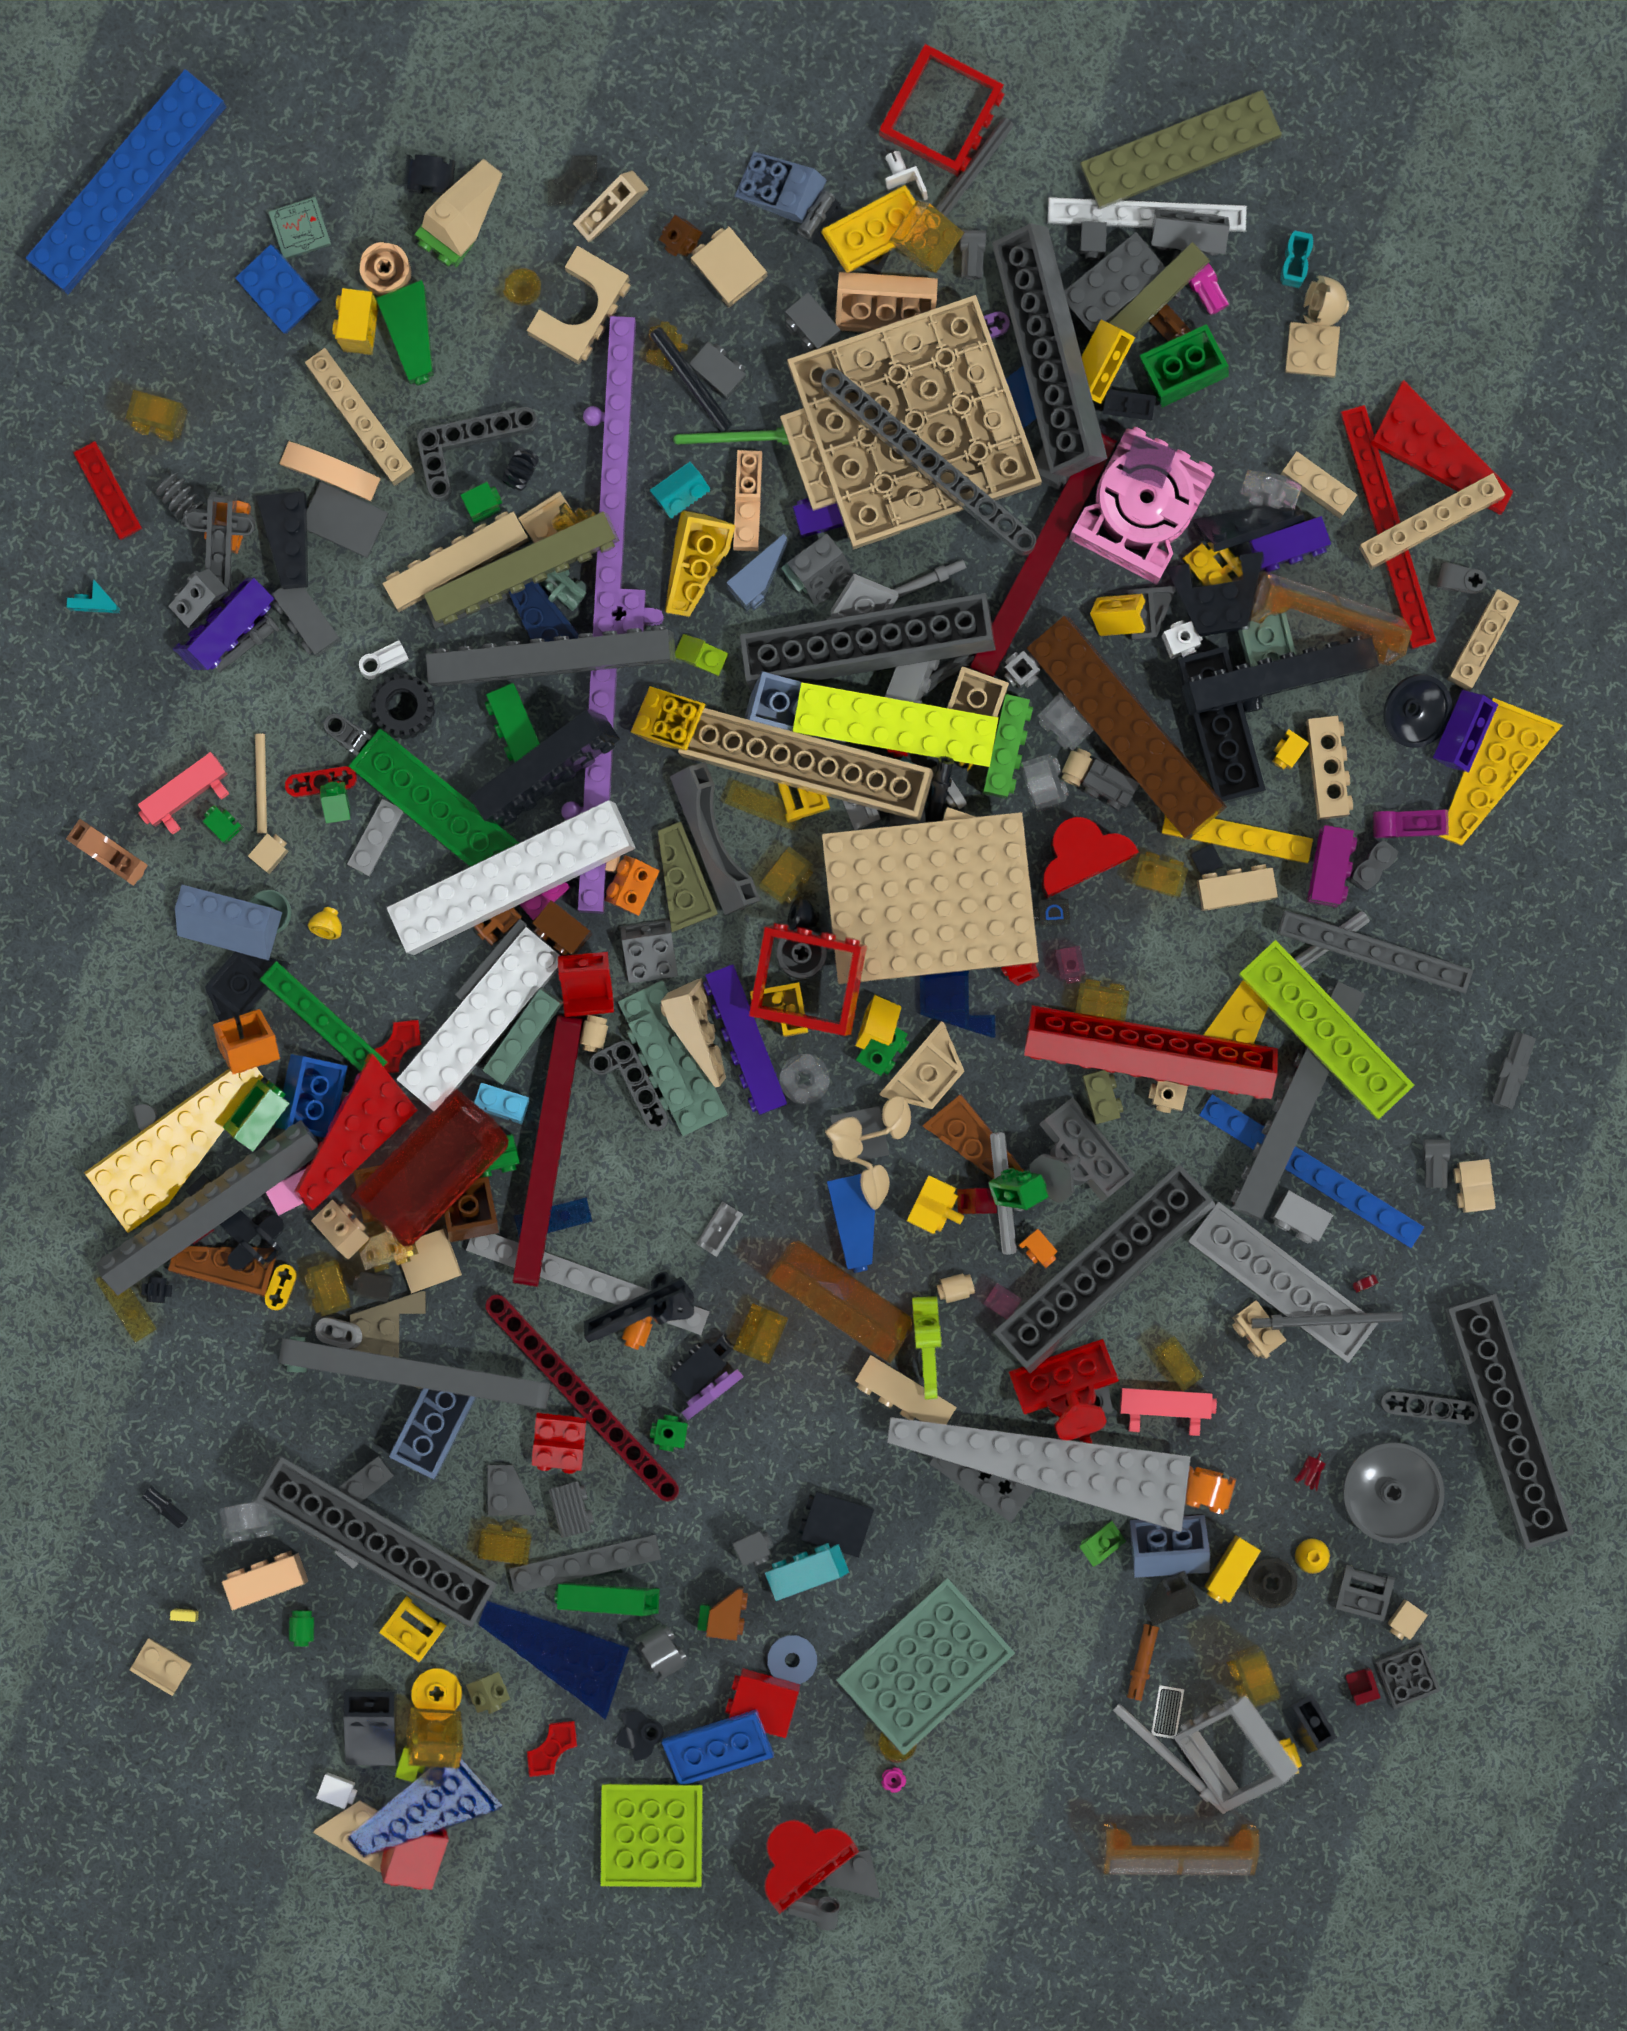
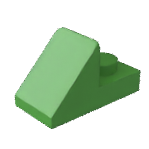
[1079,1521,1126,1567]

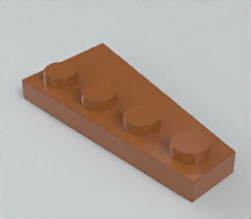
[923,1094,1025,1179]
[168,1246,277,1297]

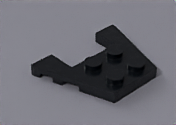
[1167,552,1264,637]

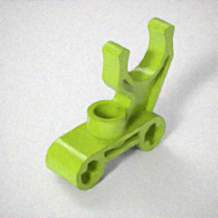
[912,1296,941,1400]

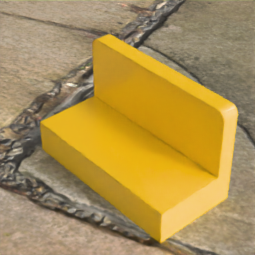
[1090,594,1145,636]
[855,995,901,1049]

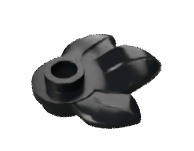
[614,1711,664,1761]

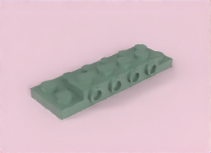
[618,980,728,1136]

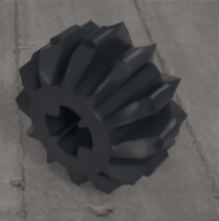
[502,447,539,491]

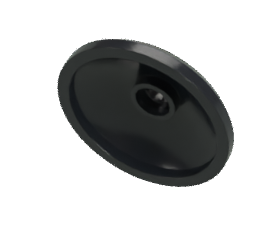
[1383,674,1452,748]

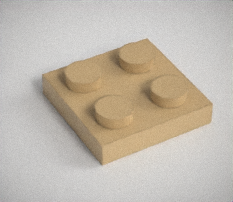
[1285,322,1340,378]

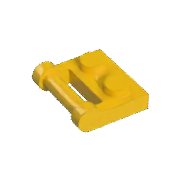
[775,782,830,823]
[379,1596,447,1663]

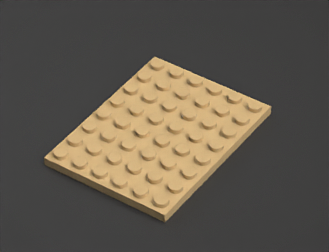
[822,812,1039,984]

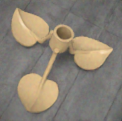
[825,1097,911,1210]

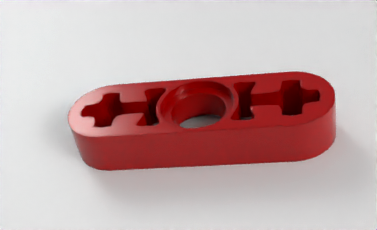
[285,766,357,798]

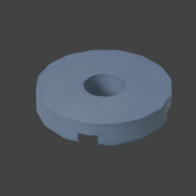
[768,1635,817,1684]

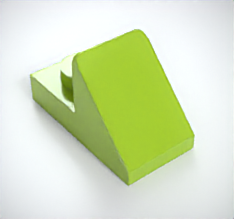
[675,634,729,677]

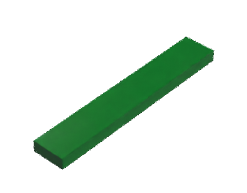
[260,961,388,1071]

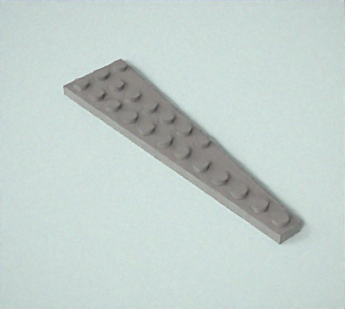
[887,1418,1190,1532]

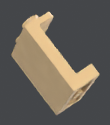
[691,227,767,307]

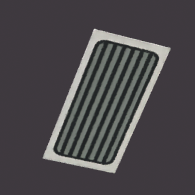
[1152,1685,1184,1739]

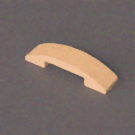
[279,441,380,502]

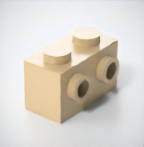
[311,1199,370,1260]

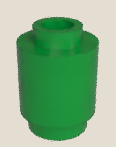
[289,1610,314,1646]

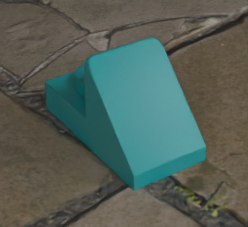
[67,580,120,614]

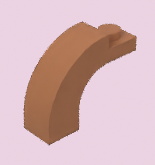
[66,819,148,886]

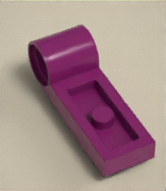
[1373,810,1449,838]

